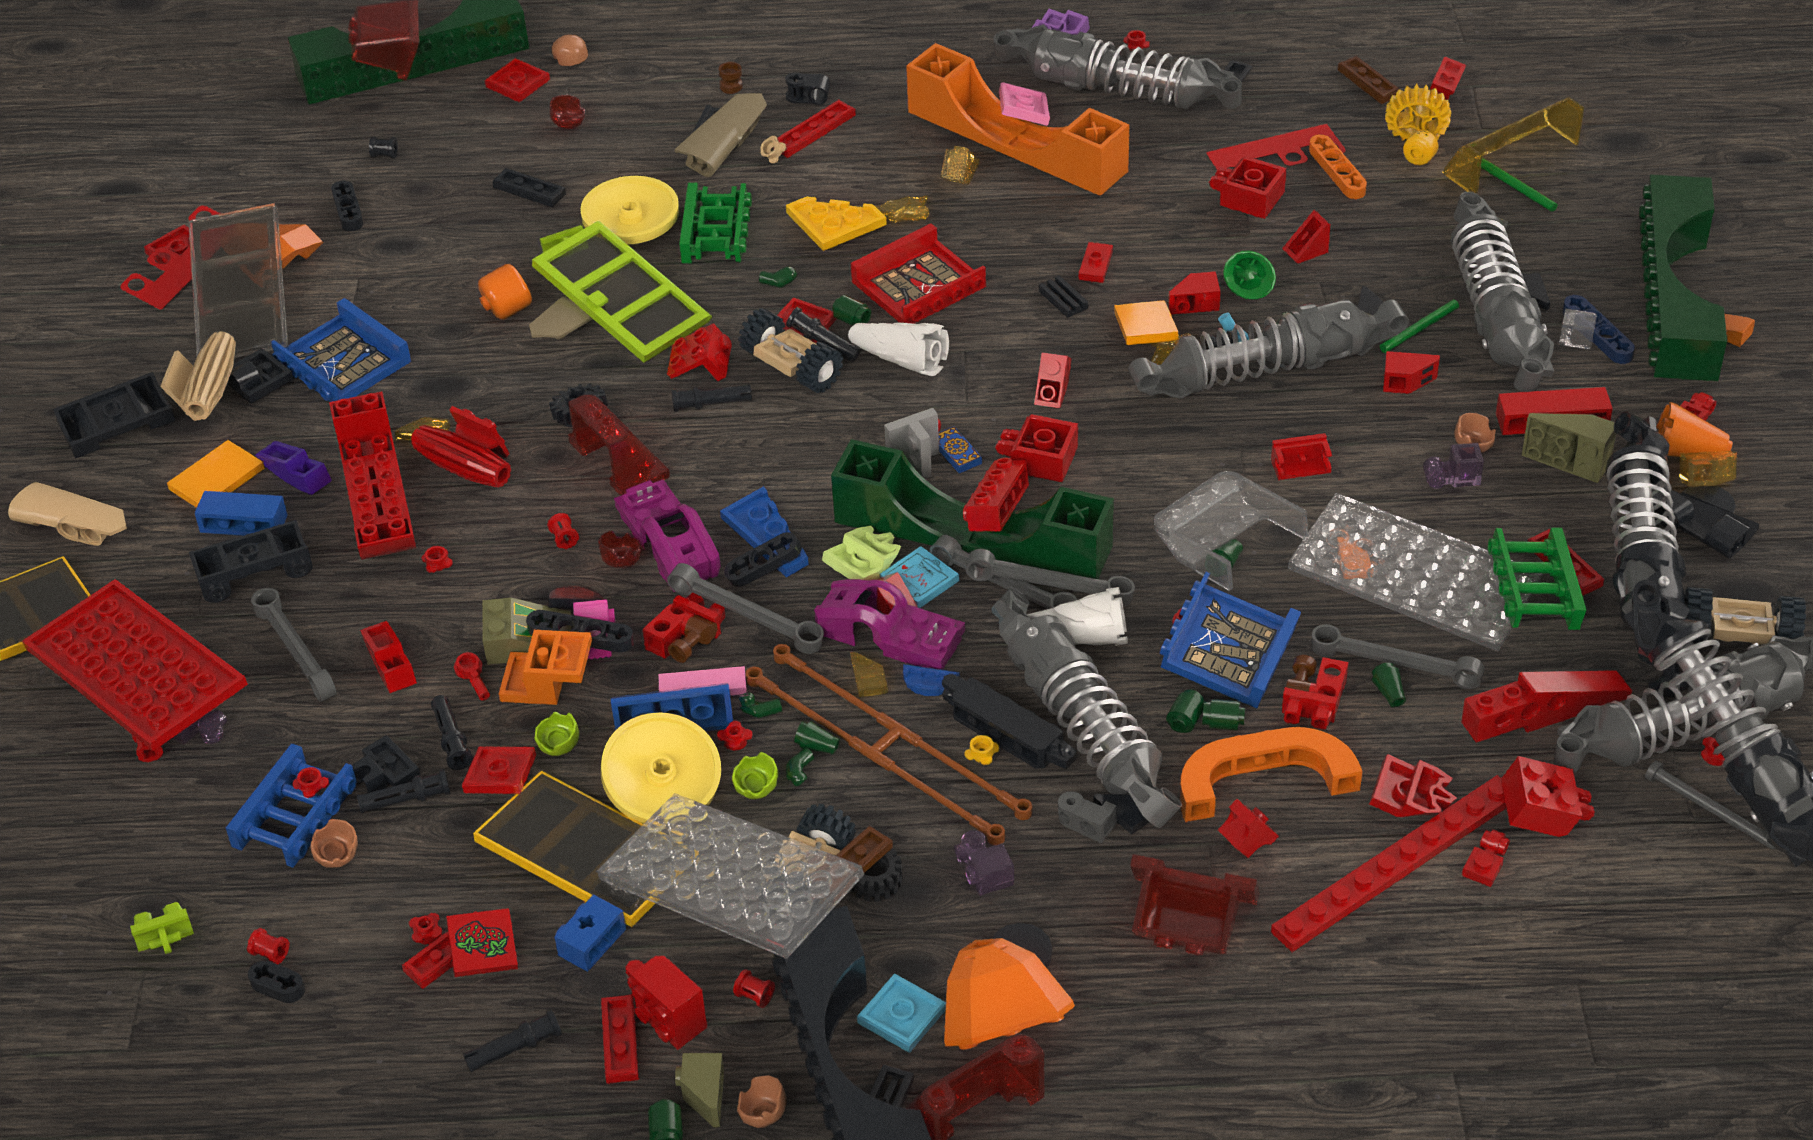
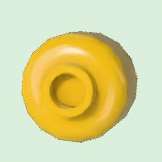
[1403,130,1438,165]

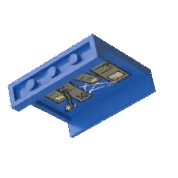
[271,298,411,402]
[1159,572,1301,709]

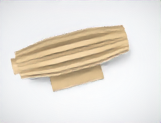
[160,331,236,421]

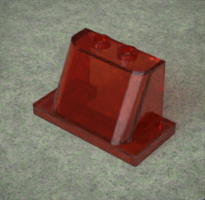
[348,0,419,80]
[568,395,670,496]
[1130,854,1260,955]

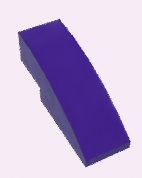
[255,441,332,495]

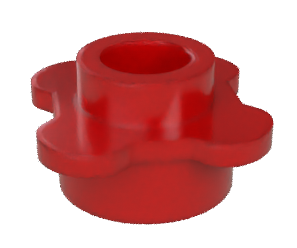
[1123,30,1150,51]
[421,546,453,573]
[717,721,753,751]
[1701,737,1725,766]
[293,767,329,798]
[409,913,443,944]

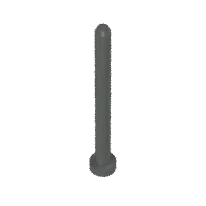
[1645,760,1777,850]

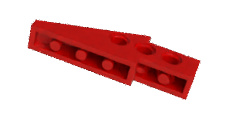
[1461,670,1632,743]

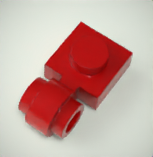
[1680,392,1716,421]
[1462,829,1510,887]

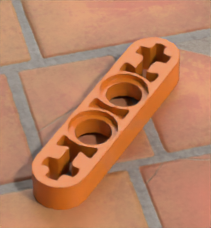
[1309,135,1367,199]

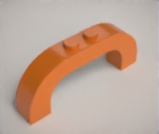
[1180,727,1362,822]

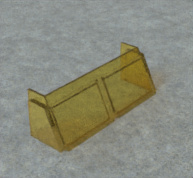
[1443,97,1584,193]

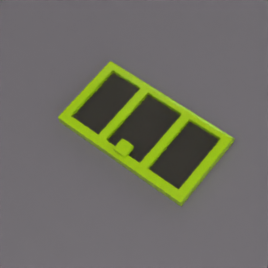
[532,221,712,363]

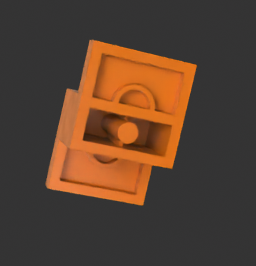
[499,630,592,705]

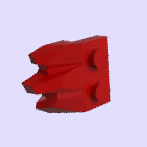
[1369,754,1457,817]

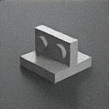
[884,408,939,479]

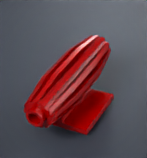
[411,406,511,488]

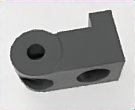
[1058,791,1117,844]

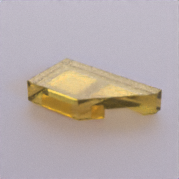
[395,417,450,440]
[850,652,888,697]

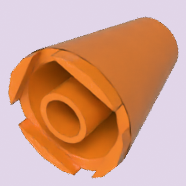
[1656,402,1733,460]

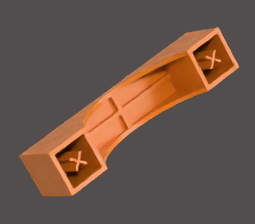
[906,43,1129,196]

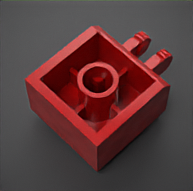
[1208,156,1286,219]
[995,414,1078,483]
[1501,756,1595,837]
[625,956,707,1050]

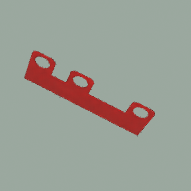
[1206,124,1346,170]
[121,206,240,310]

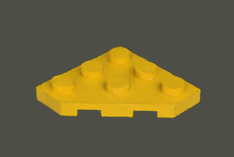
[786,197,887,251]

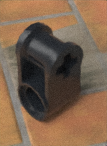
[785,72,831,105]

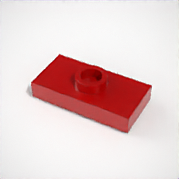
[1079,242,1113,283]

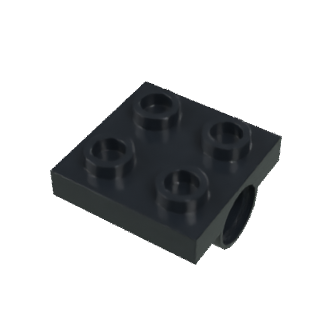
[227,348,294,403]

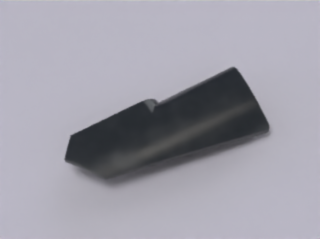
[1624,484,1759,558]

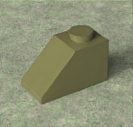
[675,1053,725,1127]

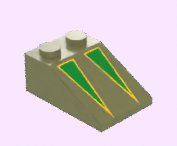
[482,598,572,665]

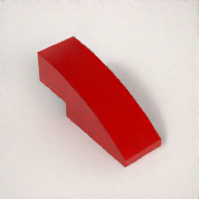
[360,621,417,693]

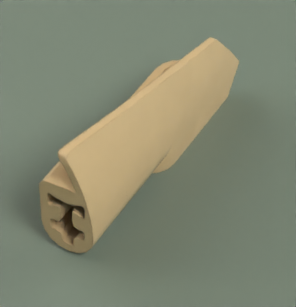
[8,482,127,546]

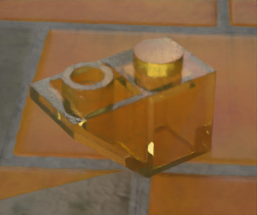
[940,146,980,185]
[1680,451,1737,487]

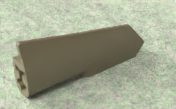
[674,93,767,177]
[529,272,639,340]

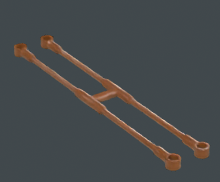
[745,644,1032,846]

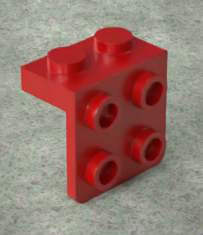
[667,323,732,381]

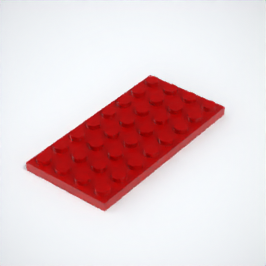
[22,579,248,751]

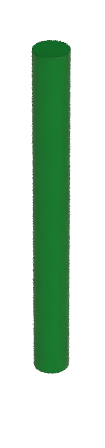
[1478,158,1558,212]
[1380,299,1459,353]

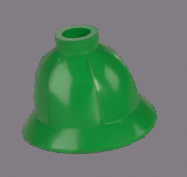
[1223,250,1276,300]

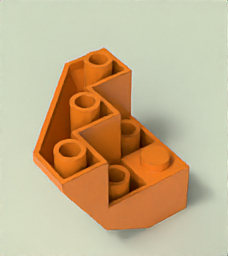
[220,224,324,289]
[944,938,1074,1050]

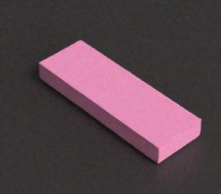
[658,666,747,696]

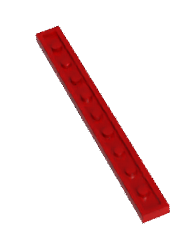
[1271,775,1506,952]

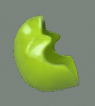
[534,712,579,756]
[732,752,778,799]

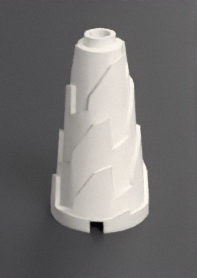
[848,323,949,376]
[1027,587,1128,646]

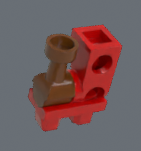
[643,592,726,663]
[1282,655,1349,730]

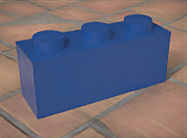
[195,491,288,536]

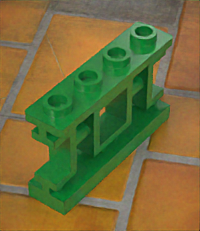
[679,183,752,263]

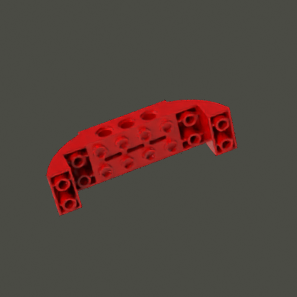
[329,392,416,560]

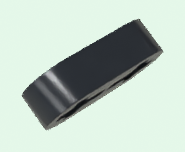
[248,960,305,1003]

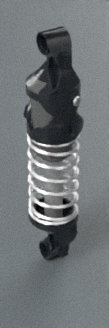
[1605,411,1690,668]
[1624,579,1813,868]

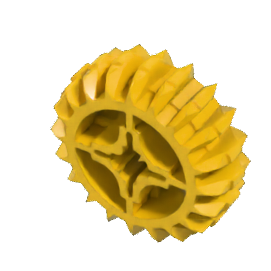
[1385,84,1451,141]

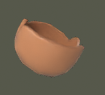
[552,35,588,66]
[1454,413,1496,453]
[310,819,358,868]
[737,1075,787,1128]

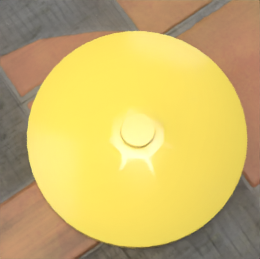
[581,176,679,244]
[601,713,721,826]

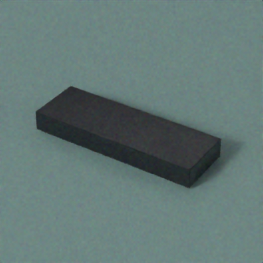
[492,168,566,207]

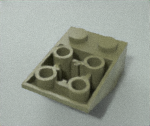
[1522,413,1616,483]

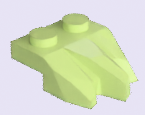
[822,526,901,581]

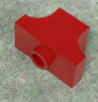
[1218,799,1279,858]

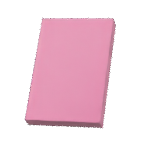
[999,82,1050,126]

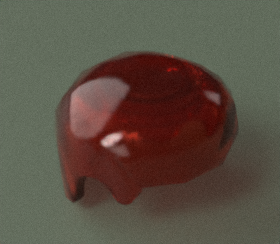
[549,95,585,129]
[598,531,643,568]

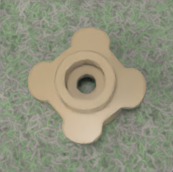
[760,136,786,164]

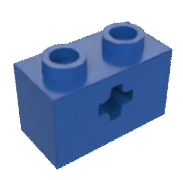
[554,894,626,972]

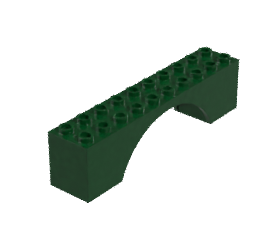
[288,0,529,104]
[1639,174,1727,381]
[831,439,1114,579]

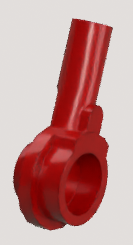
[454,652,490,701]

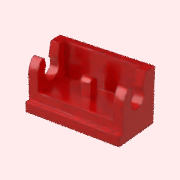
[1430,57,1466,100]
[1271,433,1332,480]

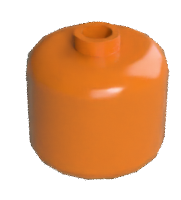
[478,264,532,320]

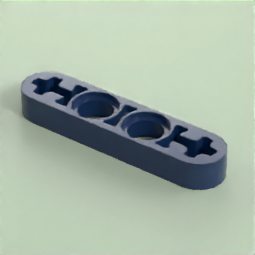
[1563,295,1635,364]

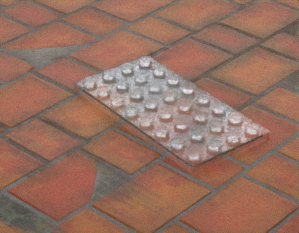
[1288,493,1543,652]
[597,793,864,959]

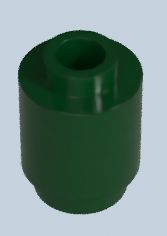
[832,295,871,326]
[1166,689,1204,733]
[1202,699,1245,731]
[648,1099,683,1140]

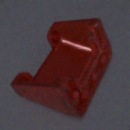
[906,1035,1044,1140]

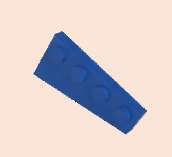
[720,486,809,577]

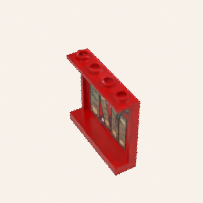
[851,223,986,324]

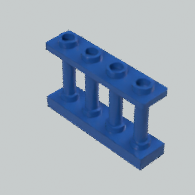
[226,743,357,868]

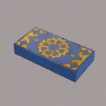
[938,426,982,473]

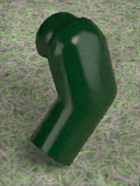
[759,267,797,288]
[739,692,782,718]
[786,748,814,787]

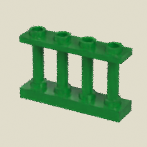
[1488,528,1586,630]

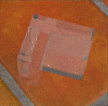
[1559,309,1597,349]

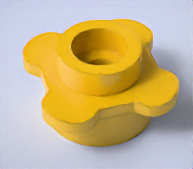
[965,735,999,765]

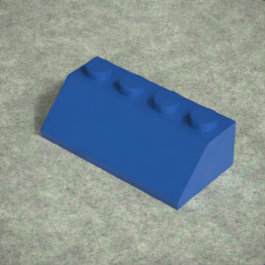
[611,683,733,731]

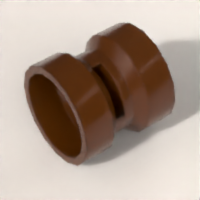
[719,62,743,94]

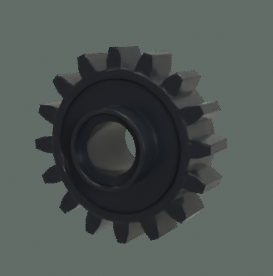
[549,383,608,427]

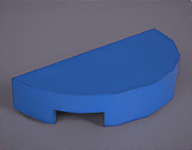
[903,664,960,696]

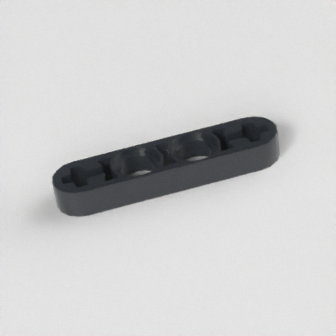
[526,610,634,653]

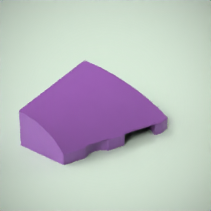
[1032,9,1090,35]

